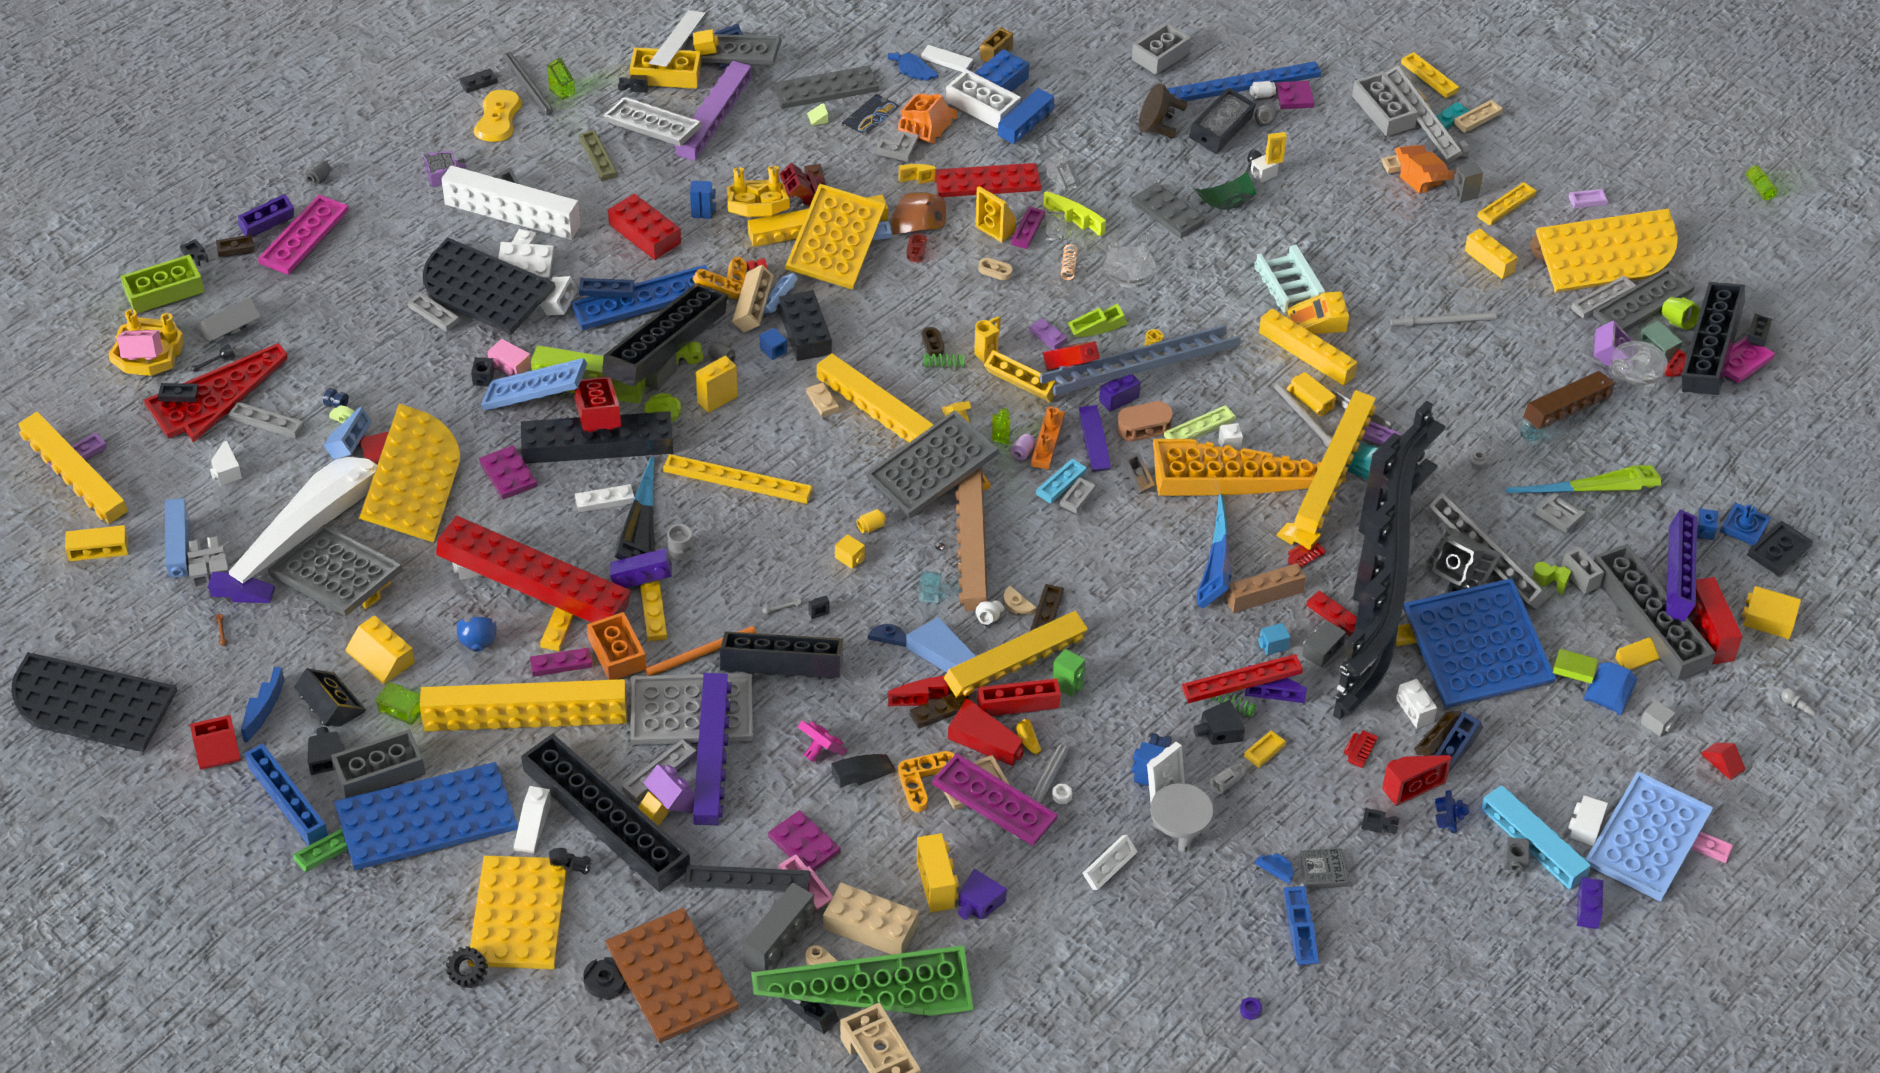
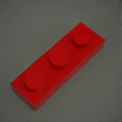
[1306,590,1357,636]

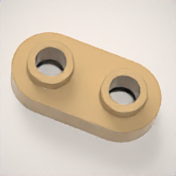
[978,258,1012,280]
[805,945,838,965]

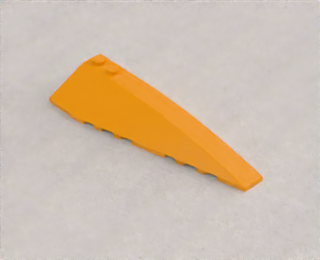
[1153,439,1346,496]

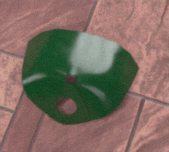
[1192,171,1256,210]

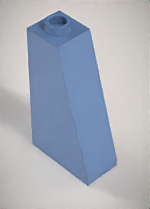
[165,498,191,577]
[906,617,976,672]

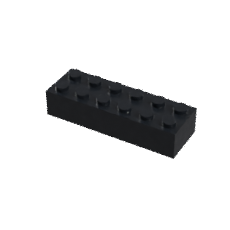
[720,631,843,679]

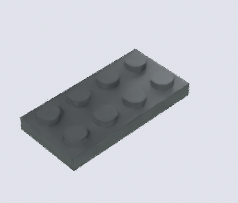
[1132,182,1205,238]

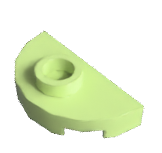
[329,405,355,423]

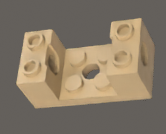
[840,1002,921,1073]

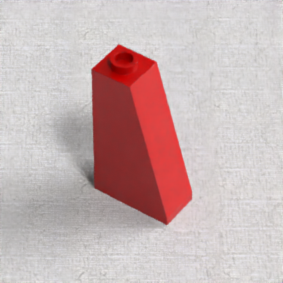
[1042,341,1100,370]
[948,699,1024,766]

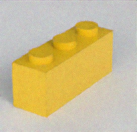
[1465,228,1518,280]
[65,525,128,562]

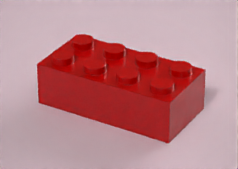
[608,193,681,260]
[574,377,621,432]
[1689,577,1743,664]

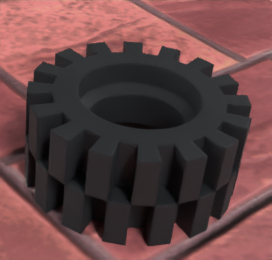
[446,946,488,988]

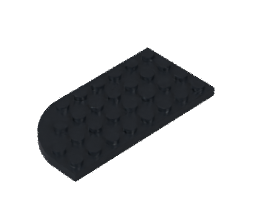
[423,237,556,335]
[11,652,177,752]

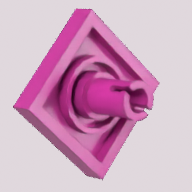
[798,721,848,762]

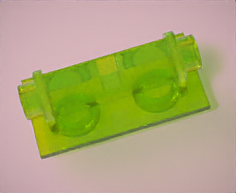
[991,408,1011,445]

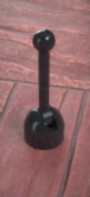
[1245,150,1262,173]
[192,344,235,372]

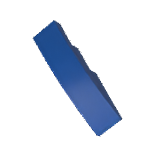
[241,667,285,742]
[1283,886,1319,966]

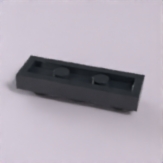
[1746,314,1772,346]

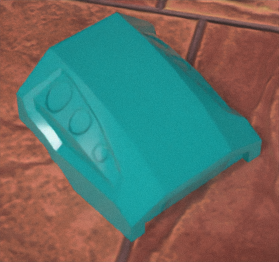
[1346,443,1379,480]

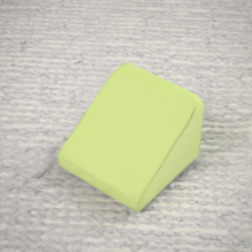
[807,103,828,126]

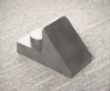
[1122,451,1155,494]

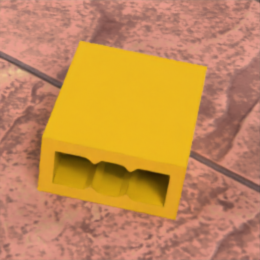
[696,355,738,413]
[1741,586,1801,639]

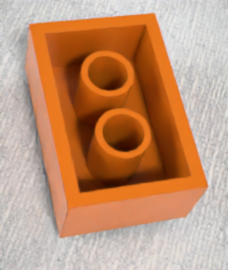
[587,612,647,680]

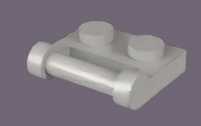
[1535,493,1586,533]

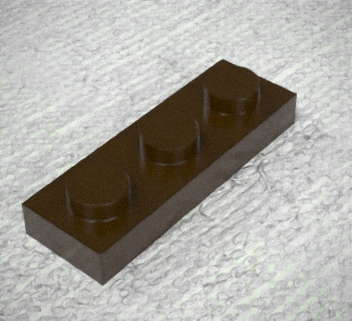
[910,693,970,729]
[1414,711,1462,755]

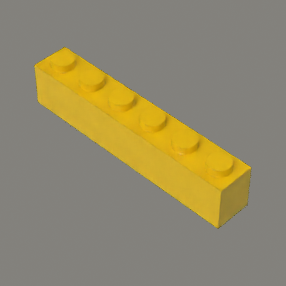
[1259,308,1358,386]

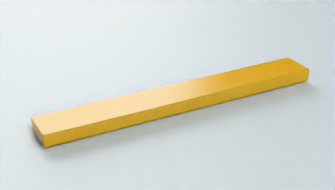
[663,454,813,504]

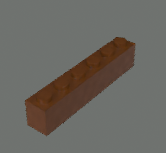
[1523,371,1615,430]

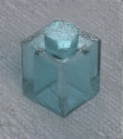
[919,571,941,603]

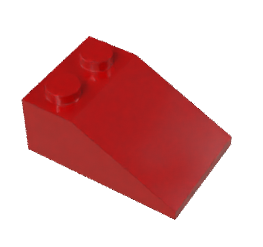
[1382,755,1452,806]

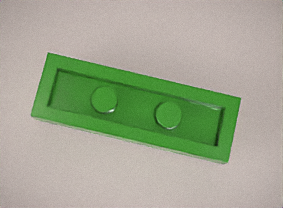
[293,828,348,872]

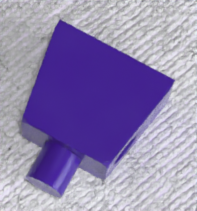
[958,869,1007,920]

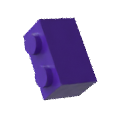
[1099,374,1141,412]
[1577,877,1603,929]

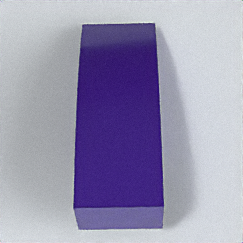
[208,572,275,603]

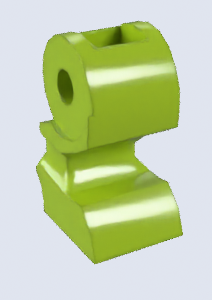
[676,342,704,365]
[1532,562,1571,595]

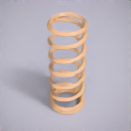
[1061,244,1078,280]

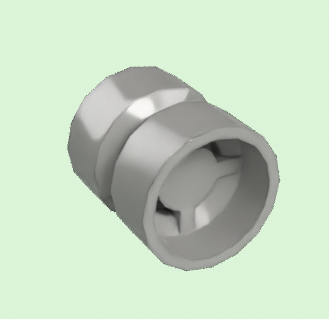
[667,524,693,561]

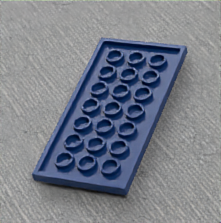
[334,762,518,870]

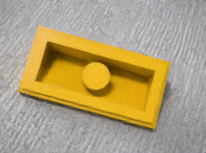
[1615,637,1659,670]

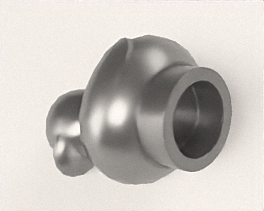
[1254,105,1276,126]

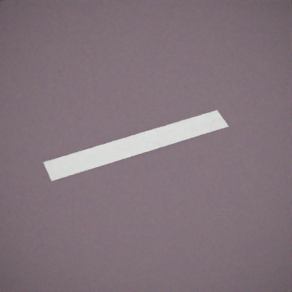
[649,10,705,66]

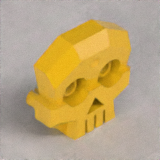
[726,165,790,218]
[108,309,184,376]

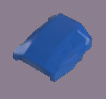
[1583,662,1638,716]

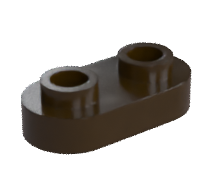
[922,327,945,357]

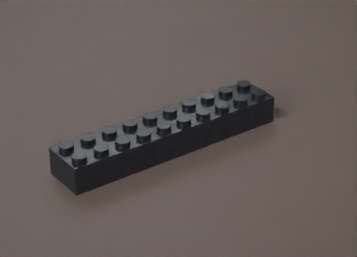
[602,283,728,387]
[521,733,690,892]

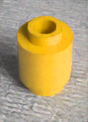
[856,509,886,533]

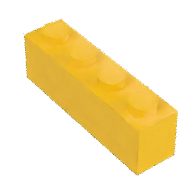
[984,350,1058,403]

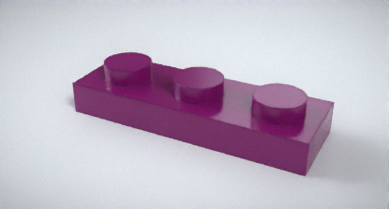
[1011,206,1045,249]
[530,647,592,677]

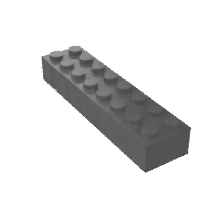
[1594,544,1715,680]

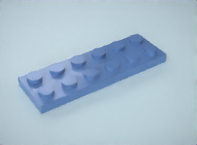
[481,358,587,411]

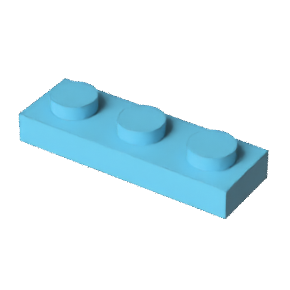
[1036,459,1087,504]

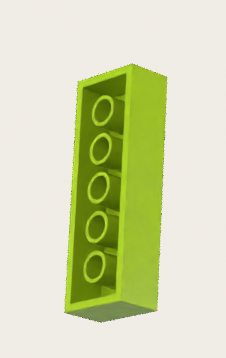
[531,345,646,404]

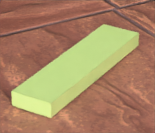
[1164,405,1236,439]

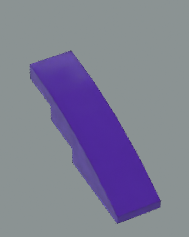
[1078,405,1111,472]

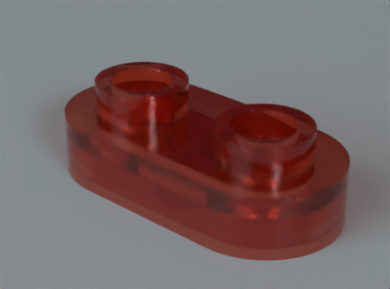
[906,233,927,262]

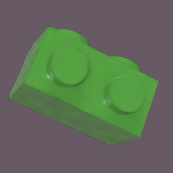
[1053,649,1086,697]

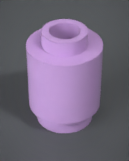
[1010,434,1035,460]

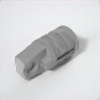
[1210,763,1246,794]

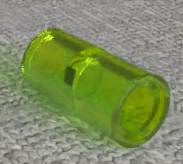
[1745,165,1778,201]

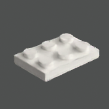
[498,242,554,280]
[1147,742,1185,802]

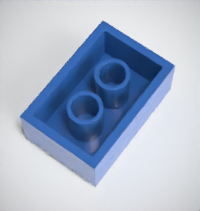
[974,49,1029,92]

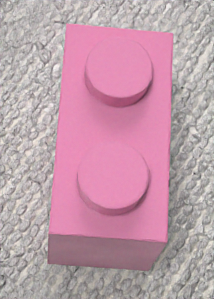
[117,330,163,360]
[487,339,531,376]

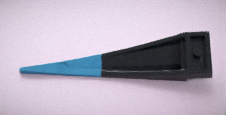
[614,456,656,560]

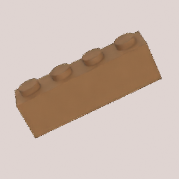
[1225,563,1306,613]

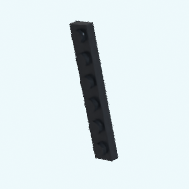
[685,865,811,892]

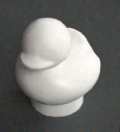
[975,600,1004,625]

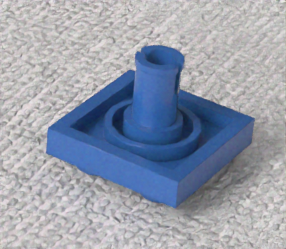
[1720,502,1771,546]

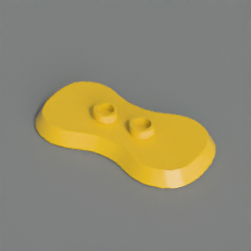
[474,90,522,142]

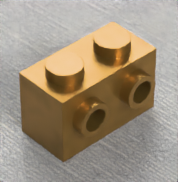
[980,27,1014,62]

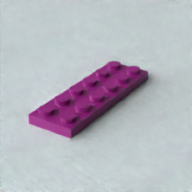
[932,753,1058,847]

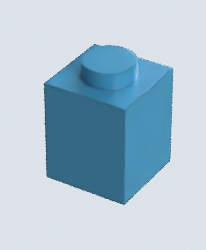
[1258,623,1291,655]

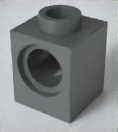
[1504,837,1529,872]

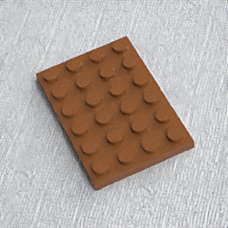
[605,907,739,1043]

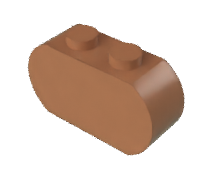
[1117,401,1173,442]

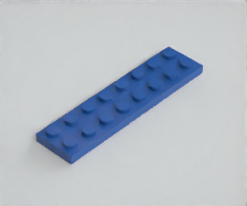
[570,264,711,330]

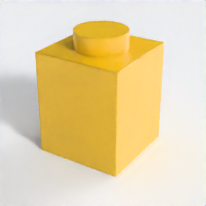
[693,29,719,56]
[835,534,865,569]
[638,792,670,826]

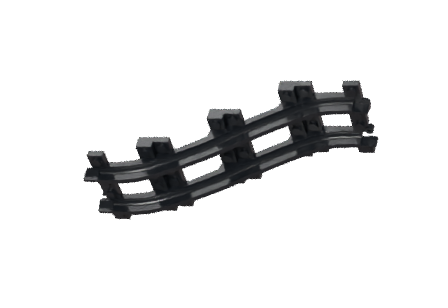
[1333,401,1446,720]

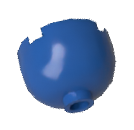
[456,617,497,652]

